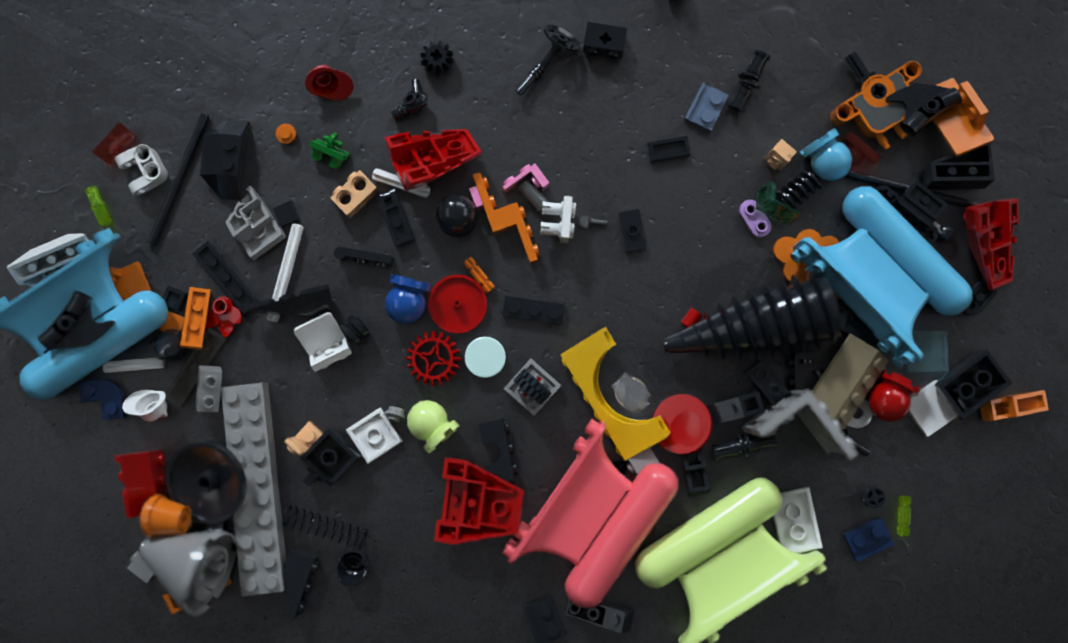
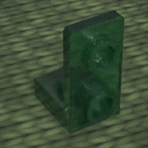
[756,180,801,225]

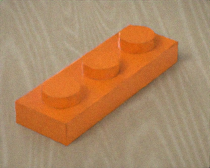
[180,287,211,350]

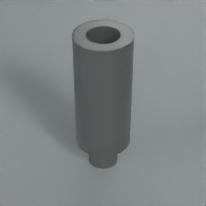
[518,179,549,217]

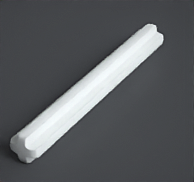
[267,224,304,322]

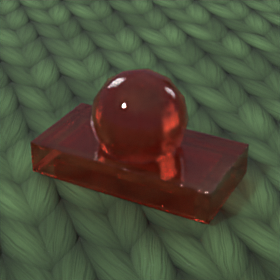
[842,132,881,166]

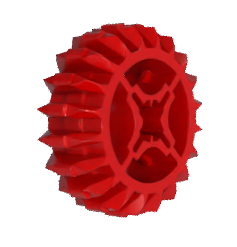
[405,331,461,386]

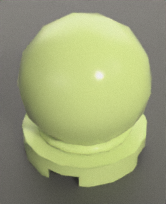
[407,400,460,454]

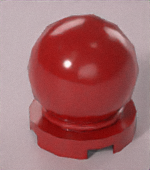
[868,369,921,422]

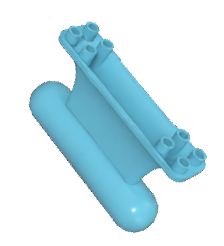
[790,186,973,368]
[0,228,168,400]

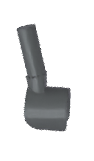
[577,216,607,229]

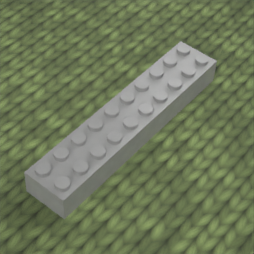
[221,383,286,596]

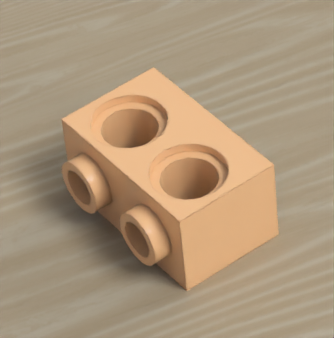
[330,170,379,219]

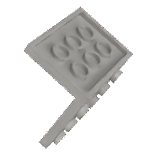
[740,390,857,459]

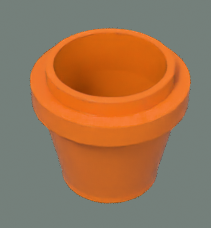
[140,495,191,538]

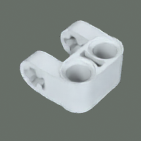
[115,144,168,196]

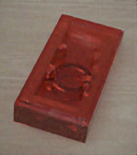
[92,122,136,166]

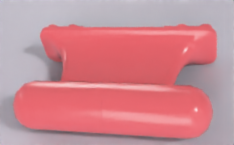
[502,419,679,609]

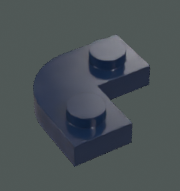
[79,379,126,420]

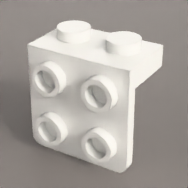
[294,312,352,372]

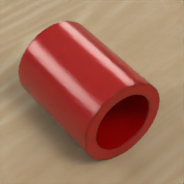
[680,308,703,328]

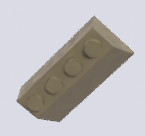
[811,334,889,429]

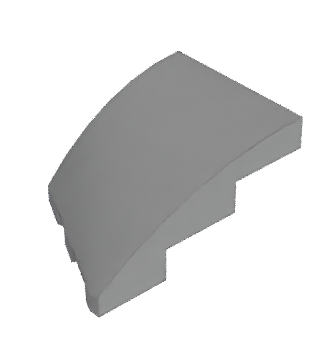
[225,186,286,261]

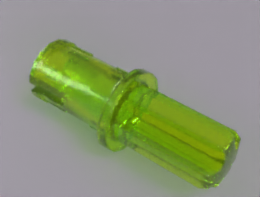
[84,186,111,226]

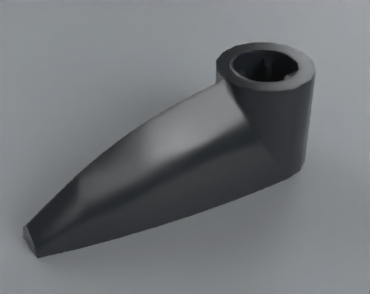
[838,309,880,347]

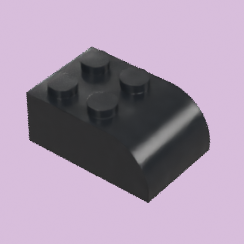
[935,350,1013,420]

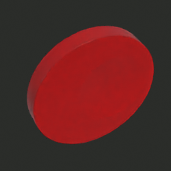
[428,274,487,334]
[653,394,713,455]

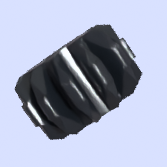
[420,40,454,76]

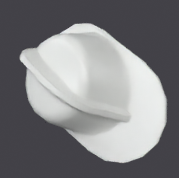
[122,390,168,422]

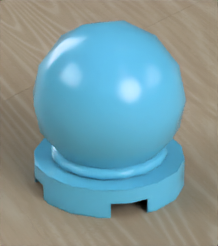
[800,128,852,181]

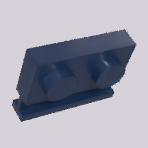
[843,516,895,562]

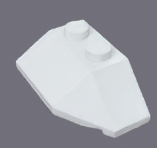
[7,234,89,287]

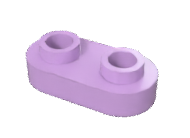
[739,200,771,238]

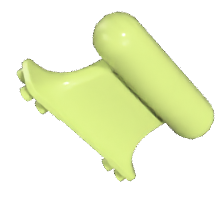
[635,478,826,643]

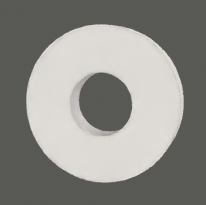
[847,399,873,428]

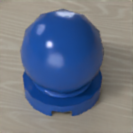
[385,274,431,324]

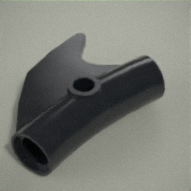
[885,83,961,137]
[38,291,115,350]

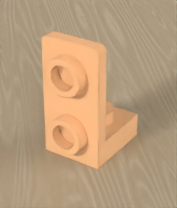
[765,139,797,171]
[285,421,323,455]

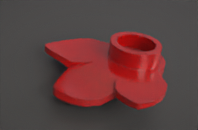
[206,296,242,337]

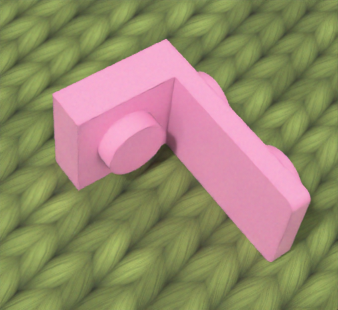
[502,164,549,193]

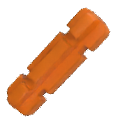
[464,257,495,293]

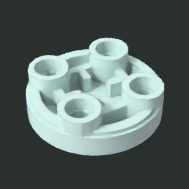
[465,337,506,378]

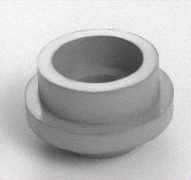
[385,406,405,422]

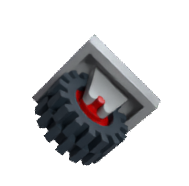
[504,358,561,416]

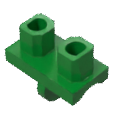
[309,132,350,169]

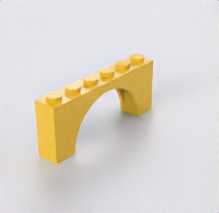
[560,327,671,461]

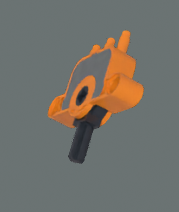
[830,51,922,150]

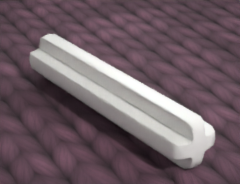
[372,168,430,198]
[102,357,165,373]

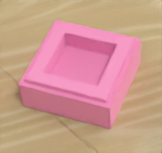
[469,186,484,211]

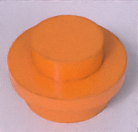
[276,124,296,144]

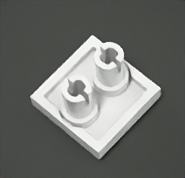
[540,196,576,243]

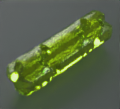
[897,495,912,536]

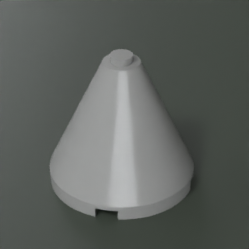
[139,530,237,616]

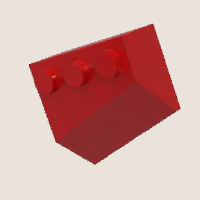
[114,450,169,518]

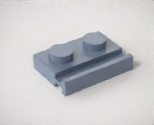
[684,83,729,132]

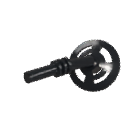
[516,24,580,96]

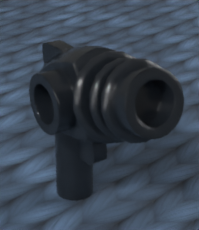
[390,79,428,121]

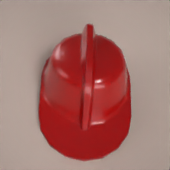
[305,65,354,100]

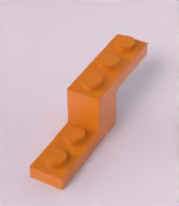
[473,172,540,264]

